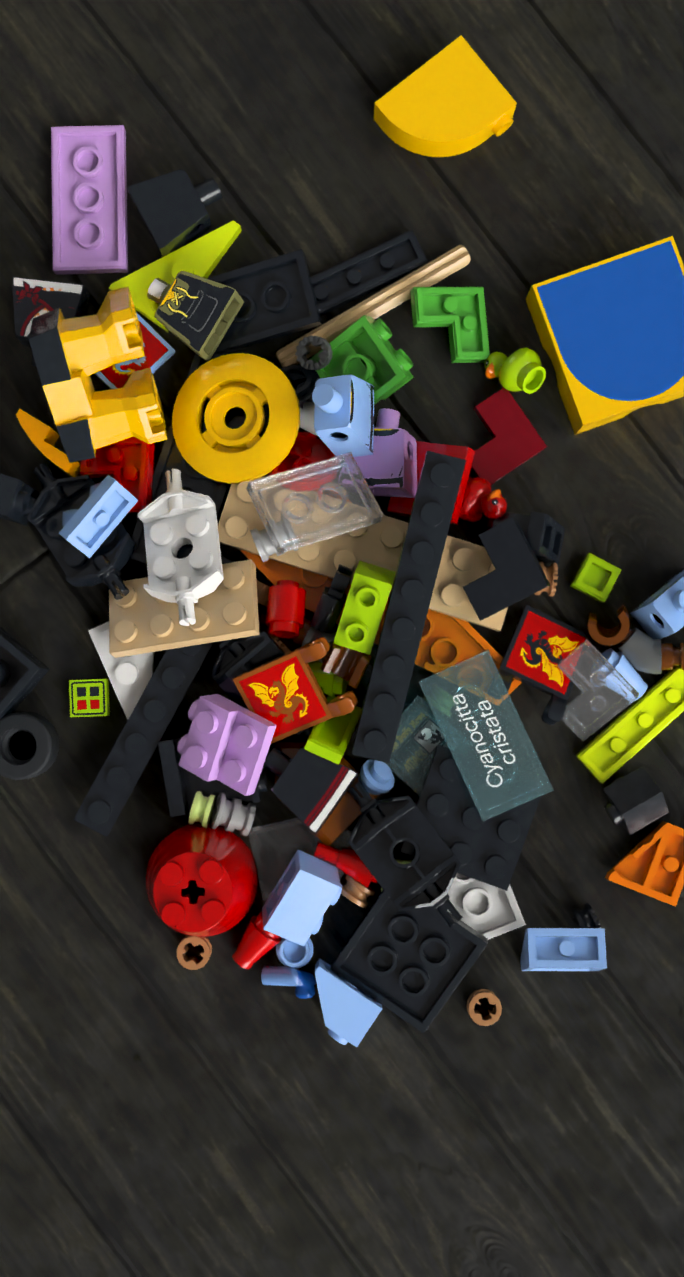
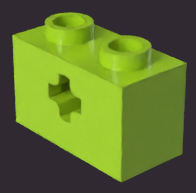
[333,561,396,655]

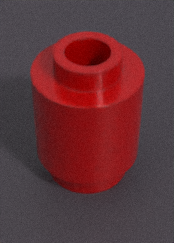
[266,580,306,638]

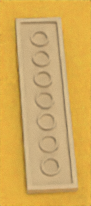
[218,477,508,631]

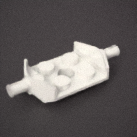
[137,469,224,626]

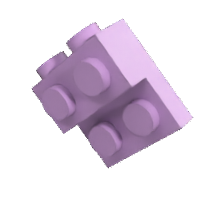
[177,694,277,796]

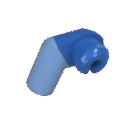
[261,966,317,999]

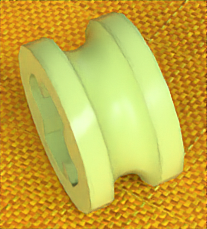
[188,791,216,828]

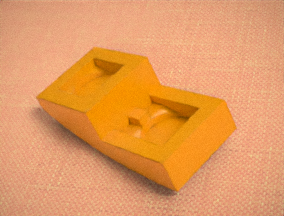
[16,409,80,477]

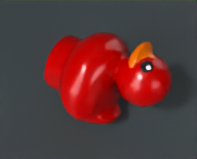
[459,477,507,522]

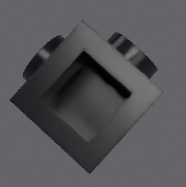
[603,767,669,835]

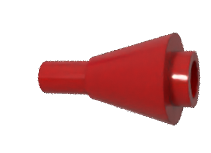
[313,842,378,888]

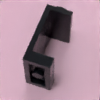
[158,738,268,817]

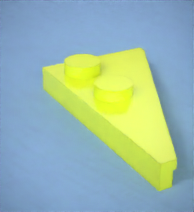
[109,220,242,333]

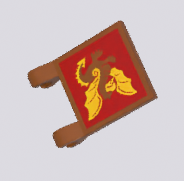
[233,637,358,744]

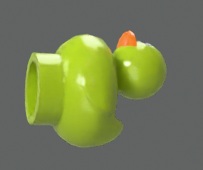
[484,347,546,394]

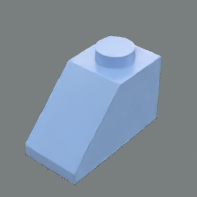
[315,958,382,1047]

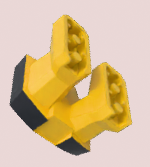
[29,287,167,463]

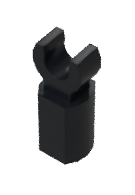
[310,564,353,633]

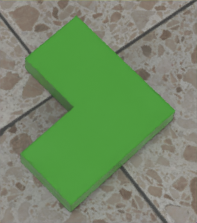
[410,287,490,363]

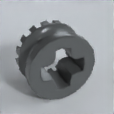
[295,336,332,370]

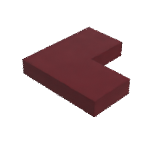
[471,387,547,485]

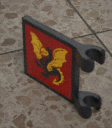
[487,604,592,725]

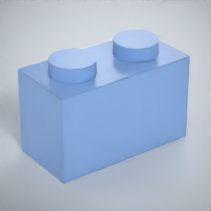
[262,850,342,946]

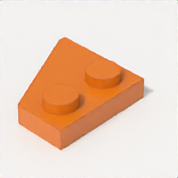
[605,821,684,907]

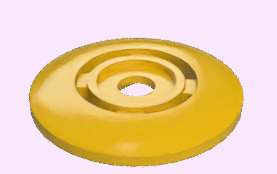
[172,353,300,484]

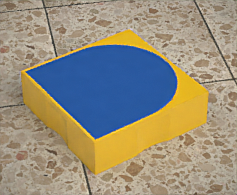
[525,236,684,435]

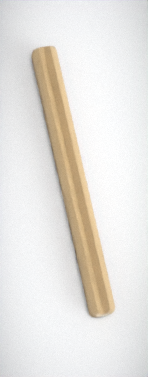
[276,245,471,367]

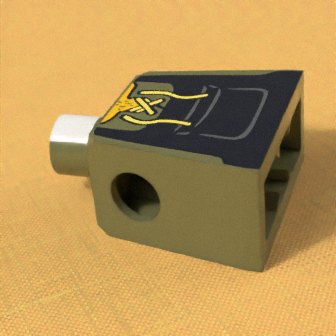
[147,271,244,362]

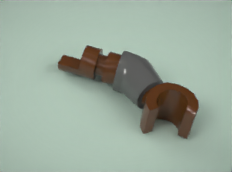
[588,605,684,674]
[259,612,371,689]

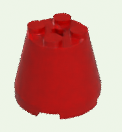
[146,823,259,937]

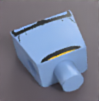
[312,375,374,459]
[630,569,684,639]

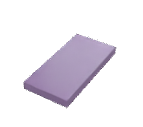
[51,125,128,275]

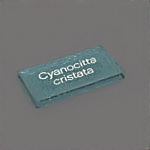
[418,649,554,821]

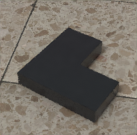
[463,516,550,621]

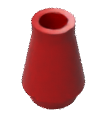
[232,912,282,970]

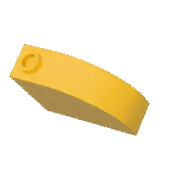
[374,35,517,157]

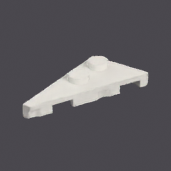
[88,622,155,720]

